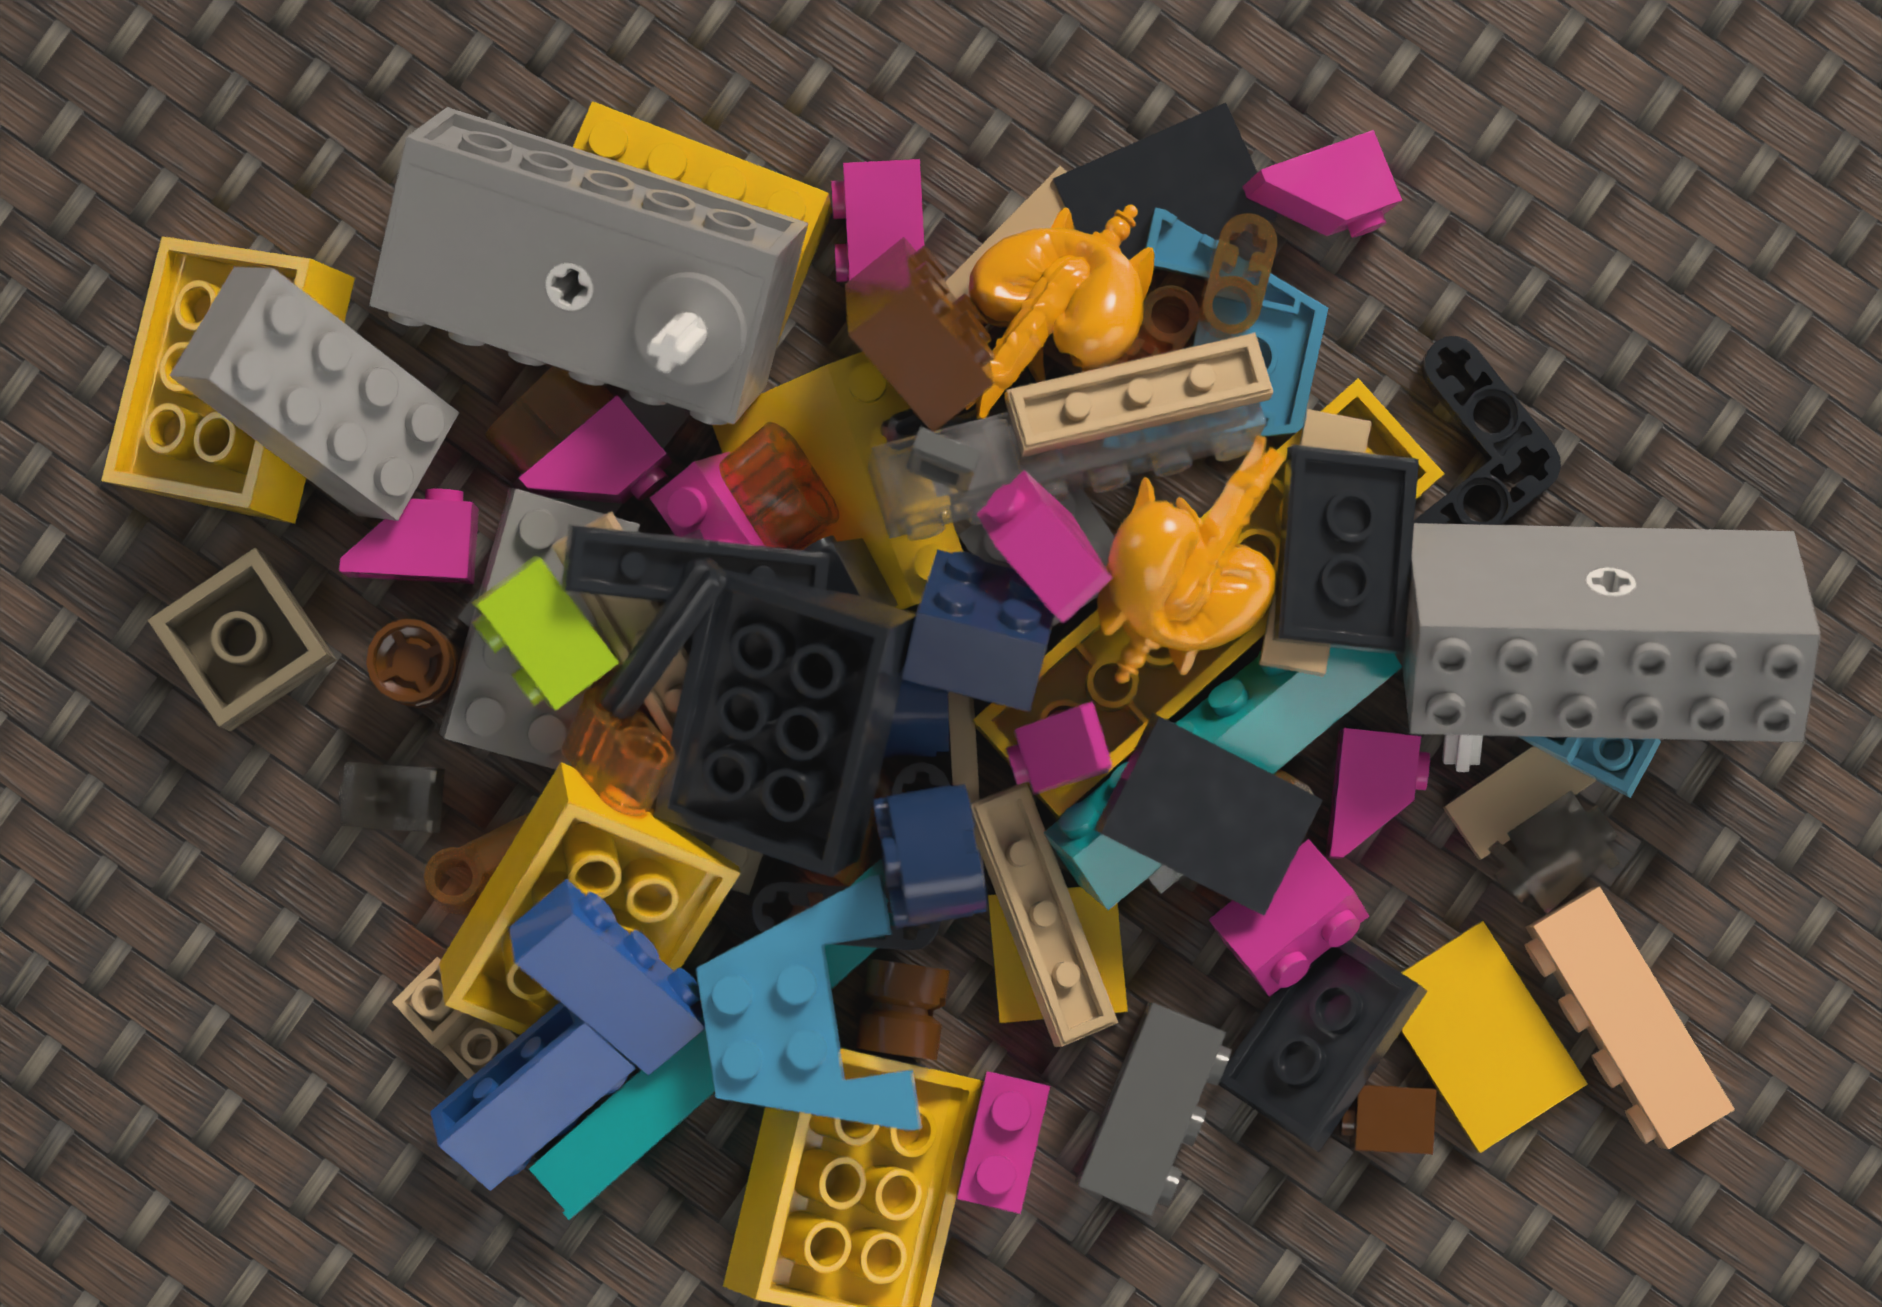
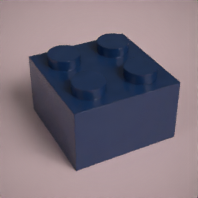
[902,549,1055,712]

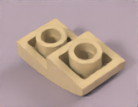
[392,957,519,1079]

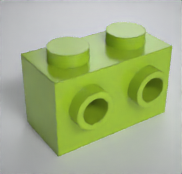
[471,556,619,710]

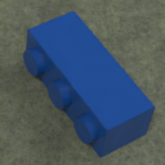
[509,879,705,1075]
[430,1001,636,1191]

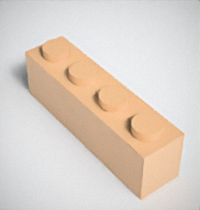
[1525,886,1735,1150]

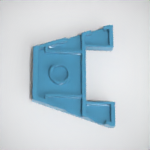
[1100,207,1328,453]
[696,875,922,1130]

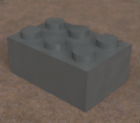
[1075,1003,1231,1216]

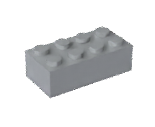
[170,267,459,521]
[439,488,640,769]

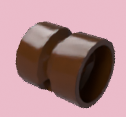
[366,619,459,708]
[856,959,950,1060]

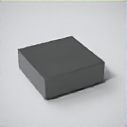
[907,427,982,493]

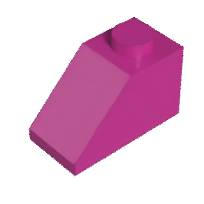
[1243,130,1402,238]
[519,395,672,504]
[977,470,1112,623]
[339,489,479,584]
[1006,702,1112,795]
[1325,728,1430,859]

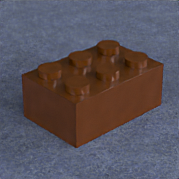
[845,237,995,432]

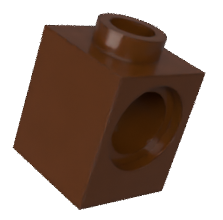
[1339,1085,1436,1155]

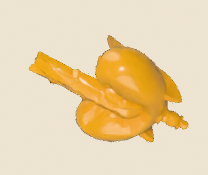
[965,204,1154,421]
[1098,436,1285,683]

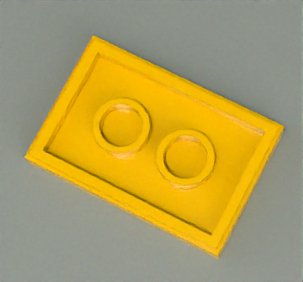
[1401,921,1588,1153]

